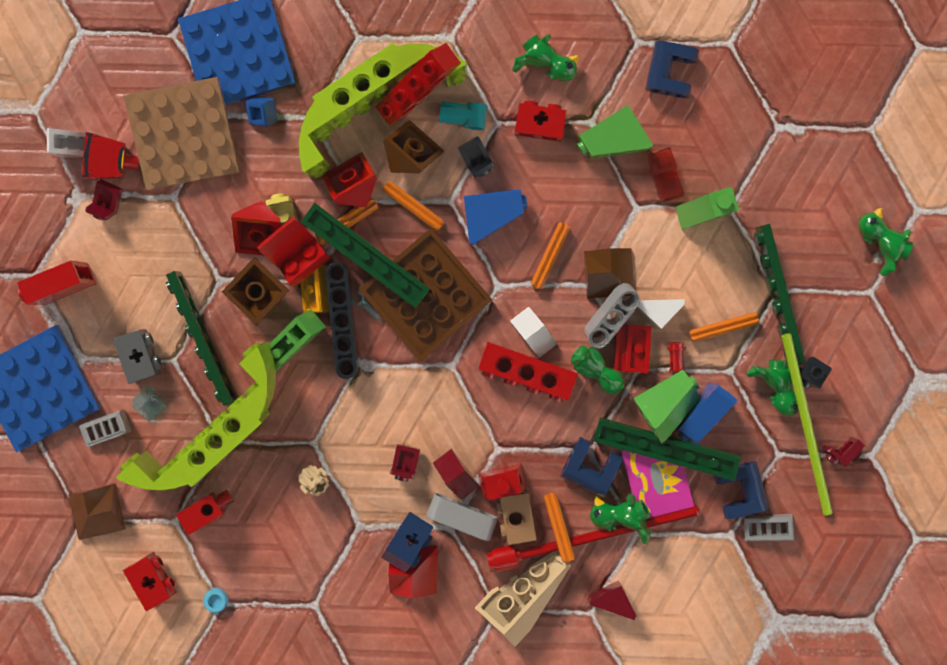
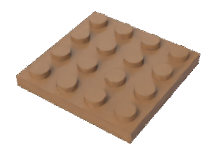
[123,77,240,190]

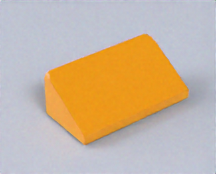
[300,265,330,313]

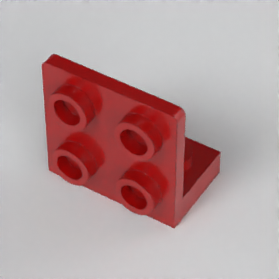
[257,217,330,288]

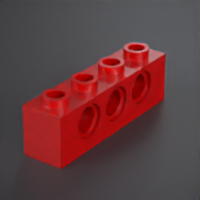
[375,43,461,126]
[478,342,578,403]

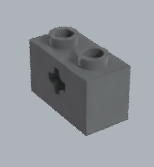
[113,329,162,384]

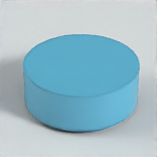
[203,588,229,613]

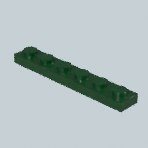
[300,203,430,308]
[754,224,806,365]
[166,271,237,406]
[594,417,741,481]

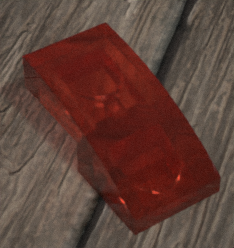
[647,147,684,203]

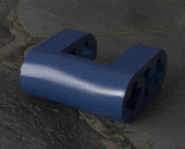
[645,41,699,99]
[560,437,623,498]
[714,461,769,519]

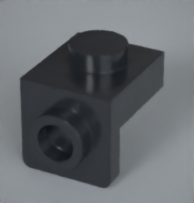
[457,136,495,178]
[799,356,832,389]

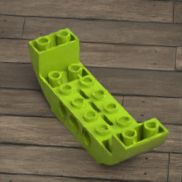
[299,42,468,179]
[116,341,276,490]

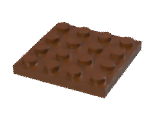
[359,228,492,362]

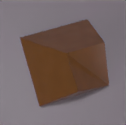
[383,120,444,174]
[584,248,634,298]
[222,257,290,325]
[68,483,126,540]

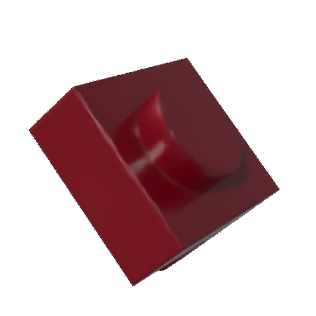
[85,179,123,220]
[822,437,866,467]
[390,444,420,482]

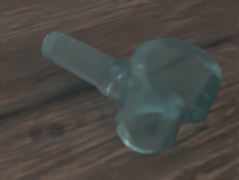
[351,291,380,320]

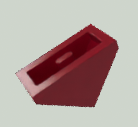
[433,448,480,500]
[587,580,636,620]

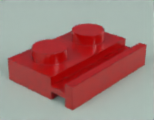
[613,324,652,373]

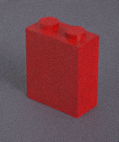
[17,260,97,306]

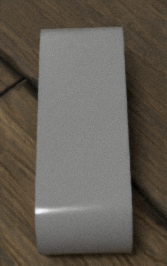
[584,283,640,348]
[426,493,498,541]

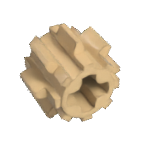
[298,465,329,497]

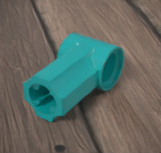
[439,101,488,130]

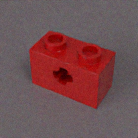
[514,100,567,142]
[122,552,177,612]

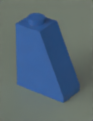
[464,189,528,245]
[676,383,738,444]

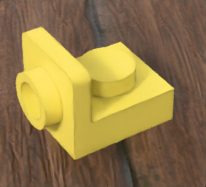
[266,193,297,226]

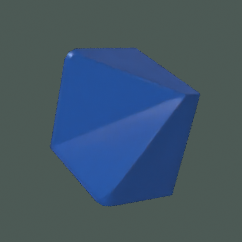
[245,97,278,127]

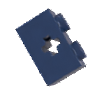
[381,512,433,572]

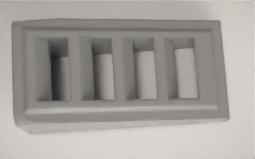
[79,409,132,448]
[744,514,794,541]

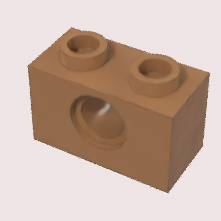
[496,490,536,545]

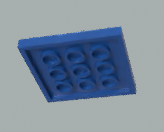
[178,0,297,106]
[0,325,102,452]

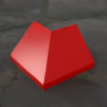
[322,152,377,208]
[231,201,281,255]
[388,545,438,599]

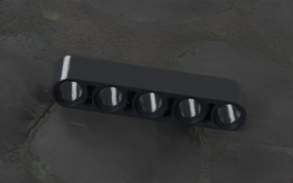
[326,262,359,379]

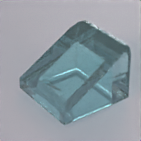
[131,385,167,422]

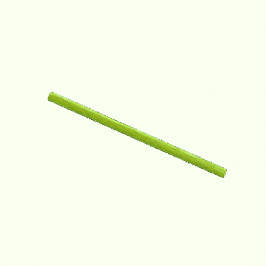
[781,333,833,516]

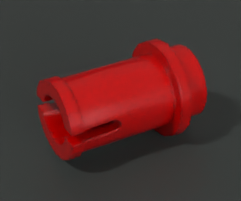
[667,342,686,372]

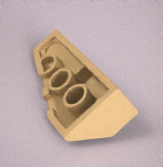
[475,552,571,647]

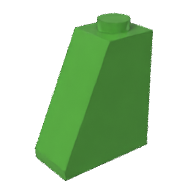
[577,105,653,159]
[675,187,739,230]
[633,370,700,443]

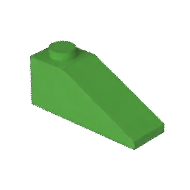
[269,309,326,371]

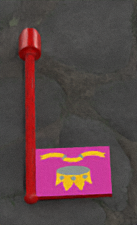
[486,437,700,573]

